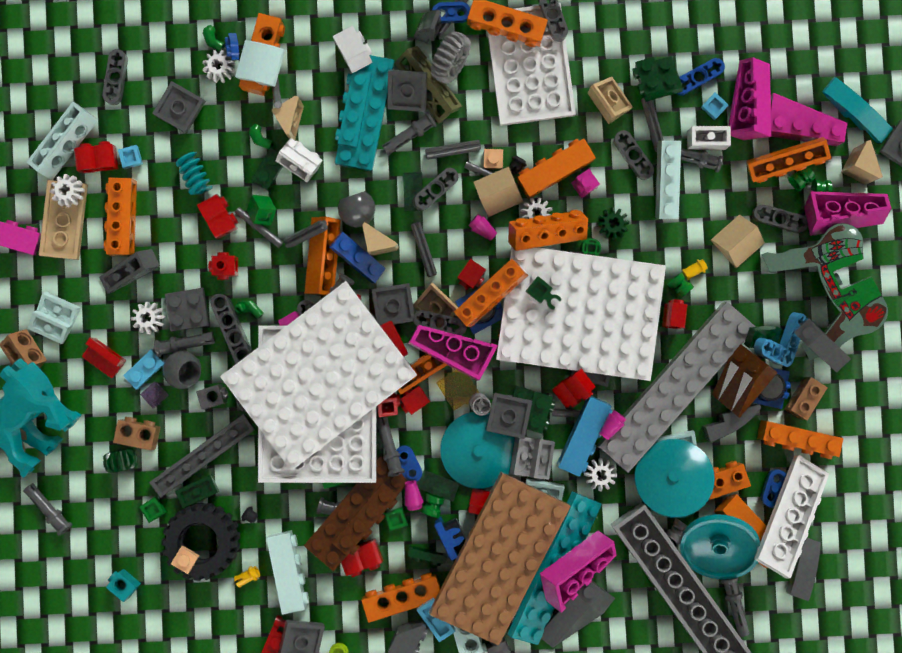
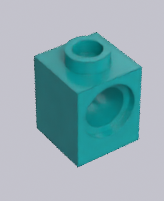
[106,569,141,602]

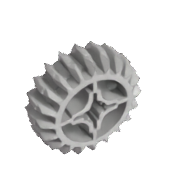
[431,31,471,84]

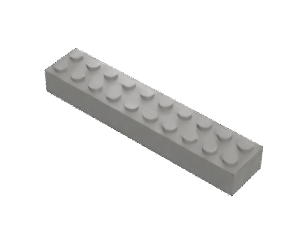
[596,302,756,473]
[610,502,751,653]

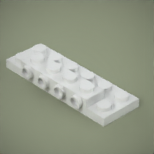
[754,455,829,579]

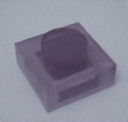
[140,381,169,408]

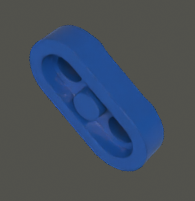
[432,2,470,24]
[225,33,239,60]
[396,445,422,482]
[761,469,787,508]

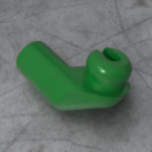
[203,25,225,51]
[249,124,273,149]
[235,301,264,319]

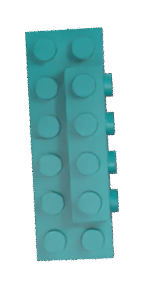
[335,55,395,172]

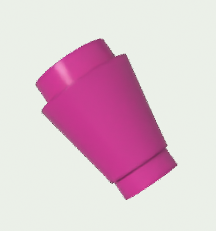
[469,214,497,241]
[599,410,626,440]
[405,480,424,511]

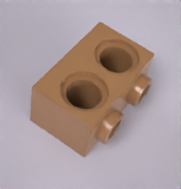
[0,329,47,368]
[784,377,828,420]
[113,416,161,450]

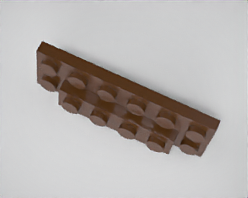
[304,456,408,572]

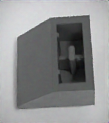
[388,618,428,653]

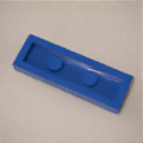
[329,232,386,284]

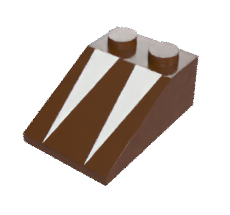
[712,344,778,418]

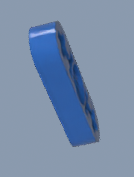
[676,58,725,95]

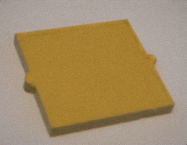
[436,370,479,411]

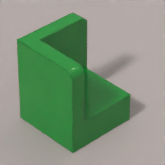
[247,195,276,225]

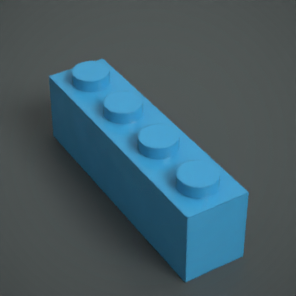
[557,396,612,477]

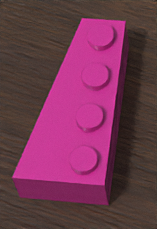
[729,57,771,140]
[771,93,847,146]
[804,191,891,236]
[0,220,41,256]
[408,325,498,381]
[540,531,617,613]

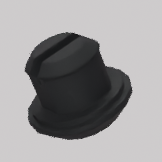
[510,156,527,172]
[241,506,258,523]

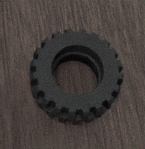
[161,503,241,581]

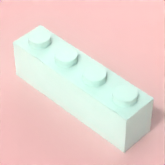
[655,141,681,219]
[266,530,309,615]

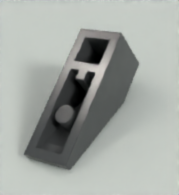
[99,249,160,294]
[794,317,851,372]

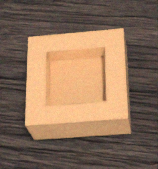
[484,149,503,170]
[171,546,200,574]

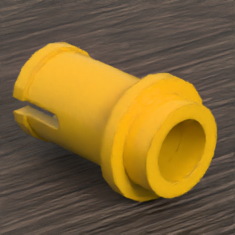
[682,259,708,280]
[234,566,260,588]

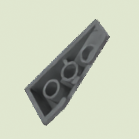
[541,580,615,647]

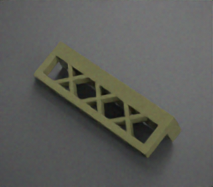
[394,46,462,123]

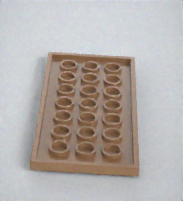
[429,472,571,645]

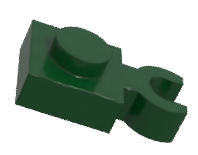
[525,276,562,310]

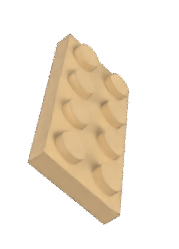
[39,180,88,260]

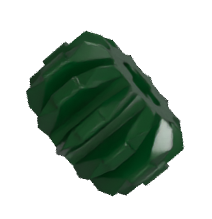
[596,207,630,240]
[103,448,138,473]

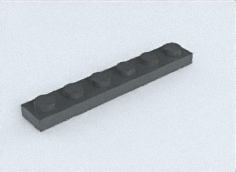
[149,414,256,498]

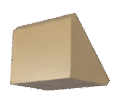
[588,77,633,124]
[272,96,304,140]
[841,140,883,185]
[474,167,524,217]
[711,215,765,268]
[362,222,399,256]
[413,282,458,328]

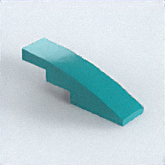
[822,77,893,143]

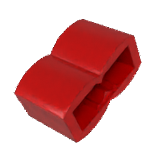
[74,141,118,173]
[197,194,239,239]
[661,299,688,329]
[552,368,596,408]
[341,538,383,577]

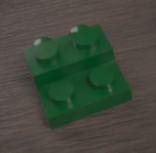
[632,56,683,102]
[512,385,556,434]

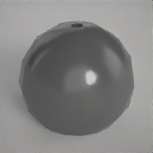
[338,191,376,228]
[163,351,201,389]

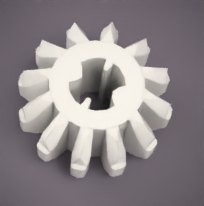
[203,50,235,83]
[50,174,85,208]
[520,198,552,219]
[131,302,165,334]
[584,458,617,491]

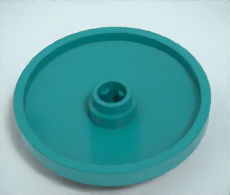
[440,412,515,489]
[635,439,715,518]
[680,514,760,579]

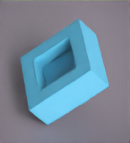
[701,92,729,120]
[118,145,143,169]

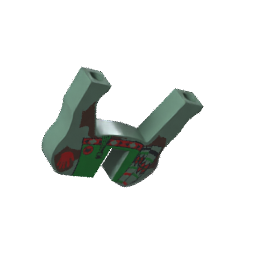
[762,223,888,361]

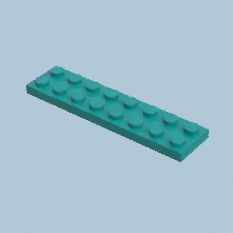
[507,491,602,645]

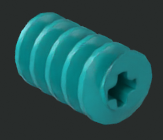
[176,152,213,195]

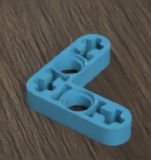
[754,312,806,367]

